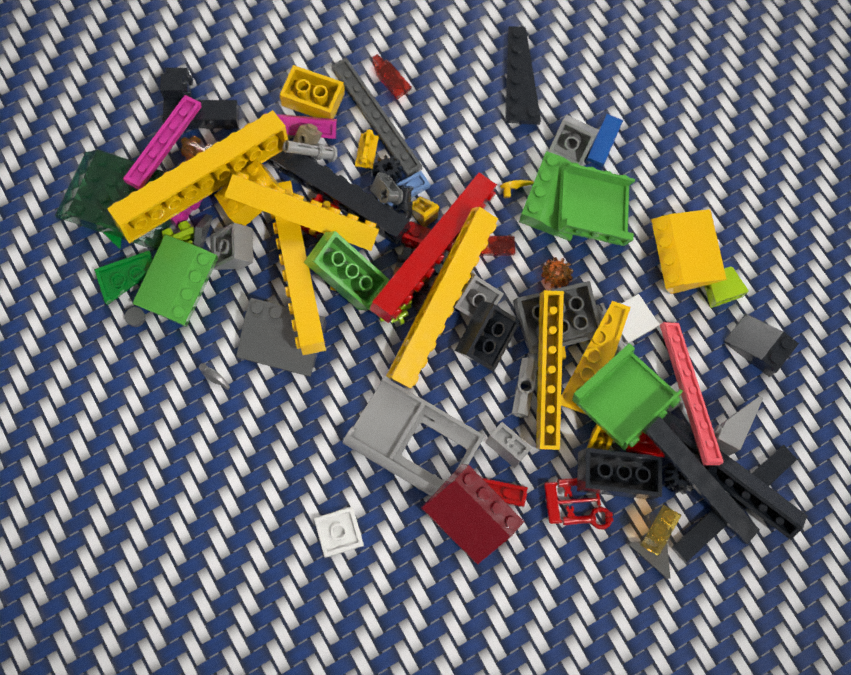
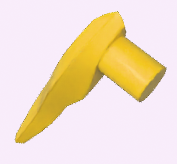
[500,180,534,198]

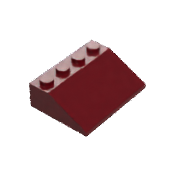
[421,464,524,564]

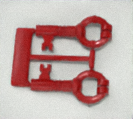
[544,478,614,530]

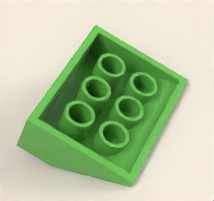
[519,151,573,241]
[132,235,218,327]

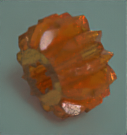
[541,257,573,288]

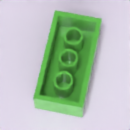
[304,231,390,310]

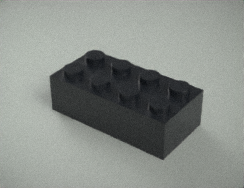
[577,448,662,500]

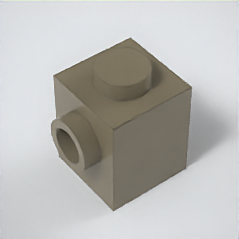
[293,123,322,145]

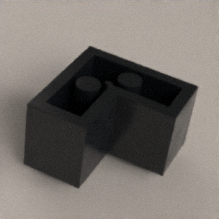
[160,68,193,100]

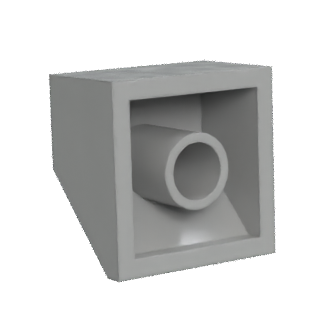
[548,115,599,166]
[211,223,254,270]

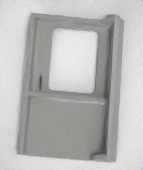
[343,377,485,496]

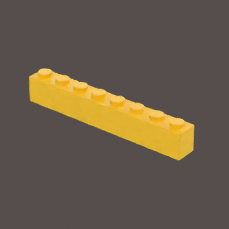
[225,172,379,251]
[536,290,564,450]

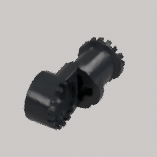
[395,185,414,221]

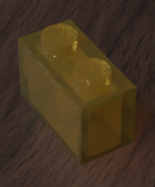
[641,505,681,556]

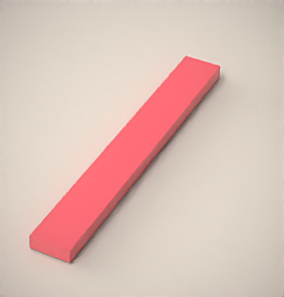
[660,322,724,465]

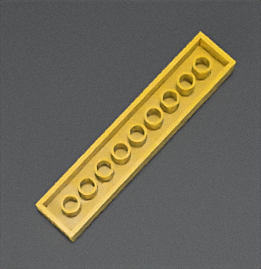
[107,111,288,243]

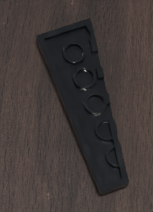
[505,26,541,125]

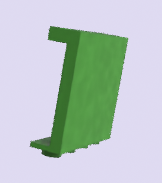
[558,163,635,246]
[572,343,683,450]

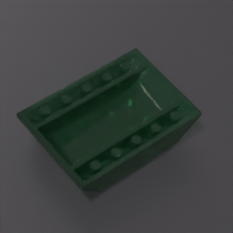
[55,149,172,251]

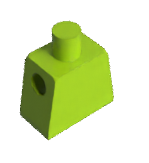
[704,267,749,308]

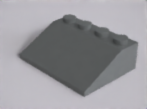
[513,281,600,354]
[236,298,327,377]

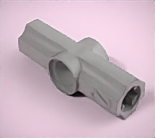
[512,357,538,418]

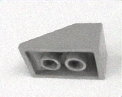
[713,396,763,456]

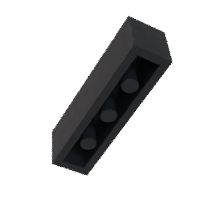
[163,100,239,130]

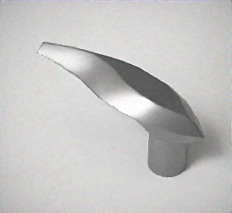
[199,363,230,390]

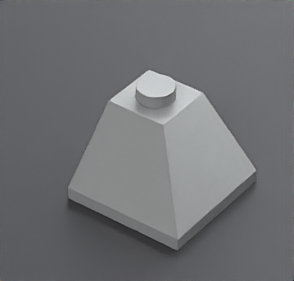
[453,273,504,318]

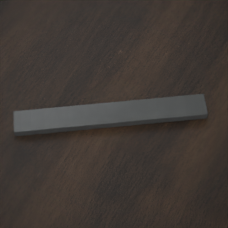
[331,58,423,178]

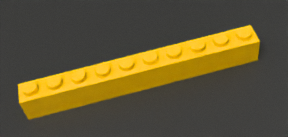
[271,181,326,355]
[386,207,498,388]

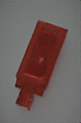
[372,54,412,99]

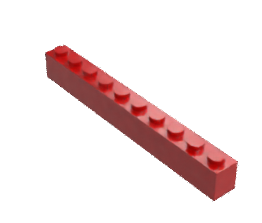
[370,172,497,323]

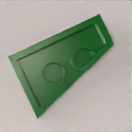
[94,251,153,305]

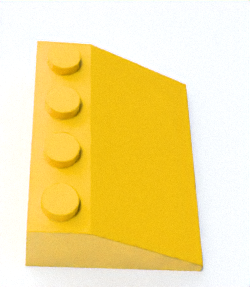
[651,209,727,294]

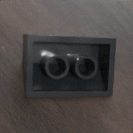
[454,300,521,372]

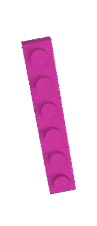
[123,95,202,189]

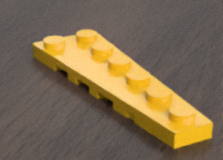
[561,301,631,415]

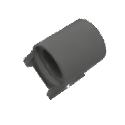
[370,172,403,205]

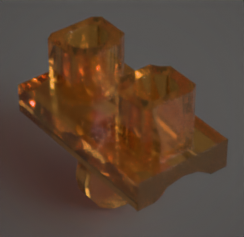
[181,135,212,161]

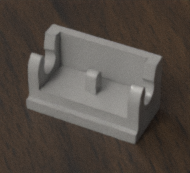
[485,422,532,468]

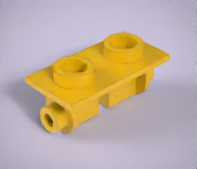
[355,129,379,169]

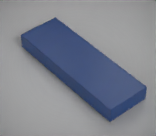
[587,114,623,167]

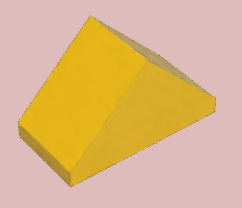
[412,196,439,227]
[587,425,613,450]

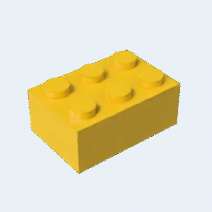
[280,65,345,119]
[214,159,280,226]

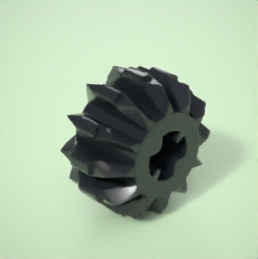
[372,154,403,184]
[663,463,694,495]

